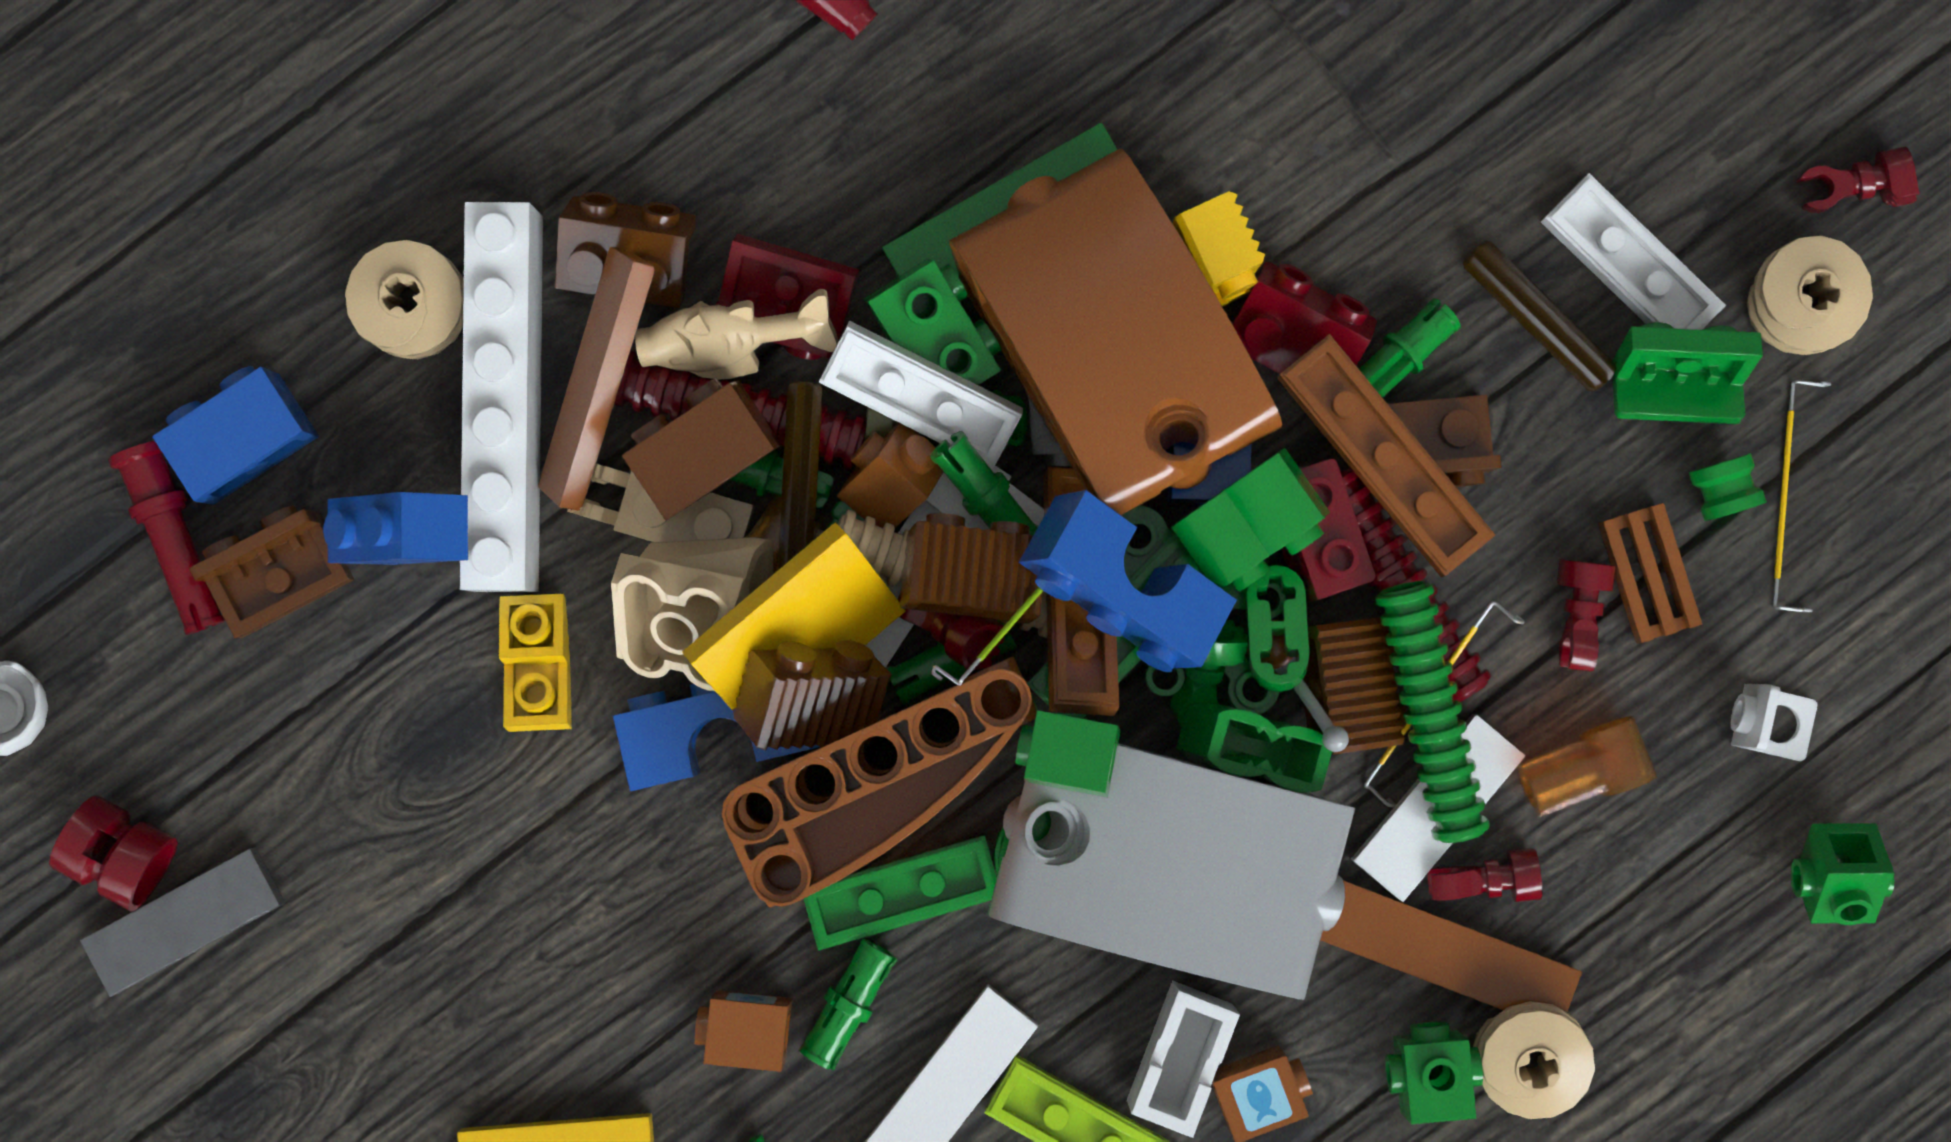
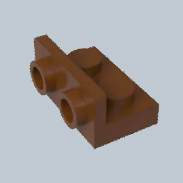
[1388,395,1502,487]

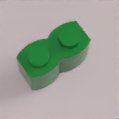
[1171,448,1330,592]
[1176,702,1332,793]

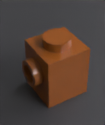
[837,422,943,528]

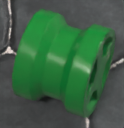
[1689,453,1767,521]

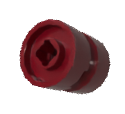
[49,795,178,912]

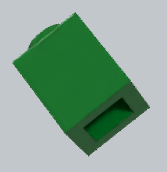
[1016,710,1120,798]

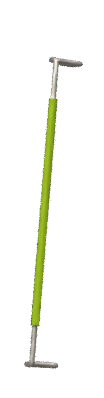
[931,587,1043,686]

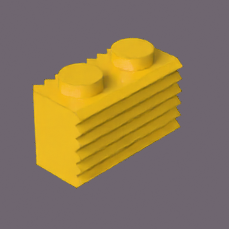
[1172,191,1265,307]

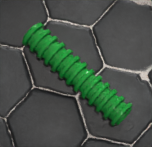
[1375,581,1490,843]

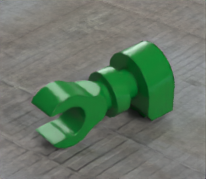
[1170,620,1248,728]

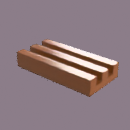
[1598,503,1702,643]

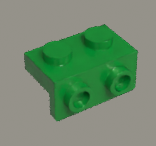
[1612,322,1763,424]

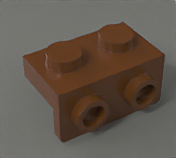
[555,192,696,308]
[189,505,355,639]

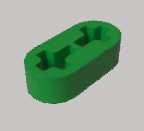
[1246,565,1309,692]

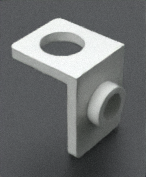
[1731,684,1817,761]

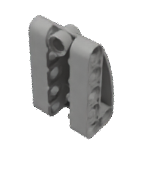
[987,743,1355,1000]

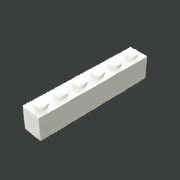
[460,202,543,592]

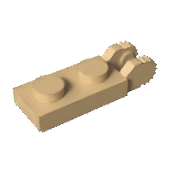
[567,464,755,542]

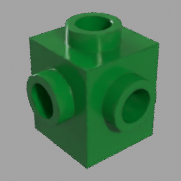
[1791,823,1894,925]
[1385,1022,1483,1124]

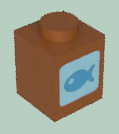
[695,990,793,1072]
[1212,1045,1313,1142]

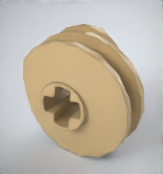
[1747,236,1873,355]
[345,240,464,360]
[1473,1001,1595,1119]

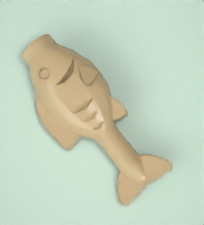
[635,289,839,380]

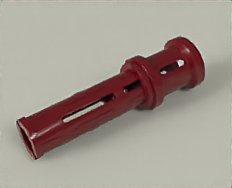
[108,441,225,635]

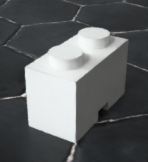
[1127,980,1240,1138]

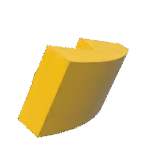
[499,594,572,732]

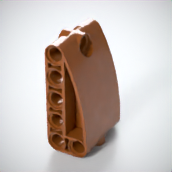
[949,148,1282,515]
[722,656,1039,908]

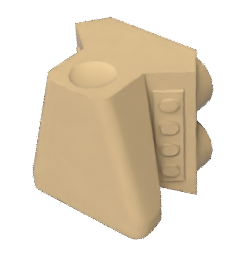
[611,537,774,691]

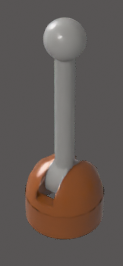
[1246,619,1349,752]

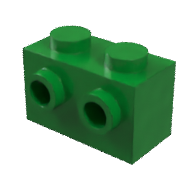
[863,258,1002,385]

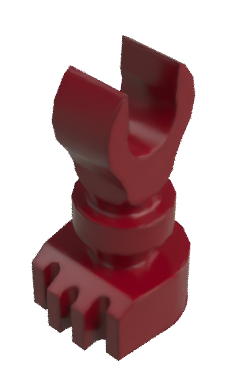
[1796,146,1919,213]
[1557,559,1616,672]
[897,588,1005,671]
[1427,847,1542,902]

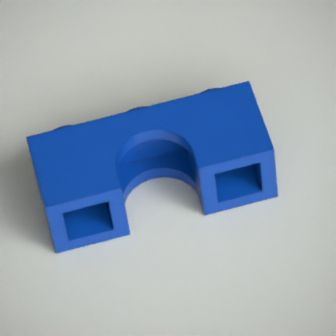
[1018,490,1237,672]
[613,684,820,791]

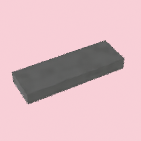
[80,847,285,997]

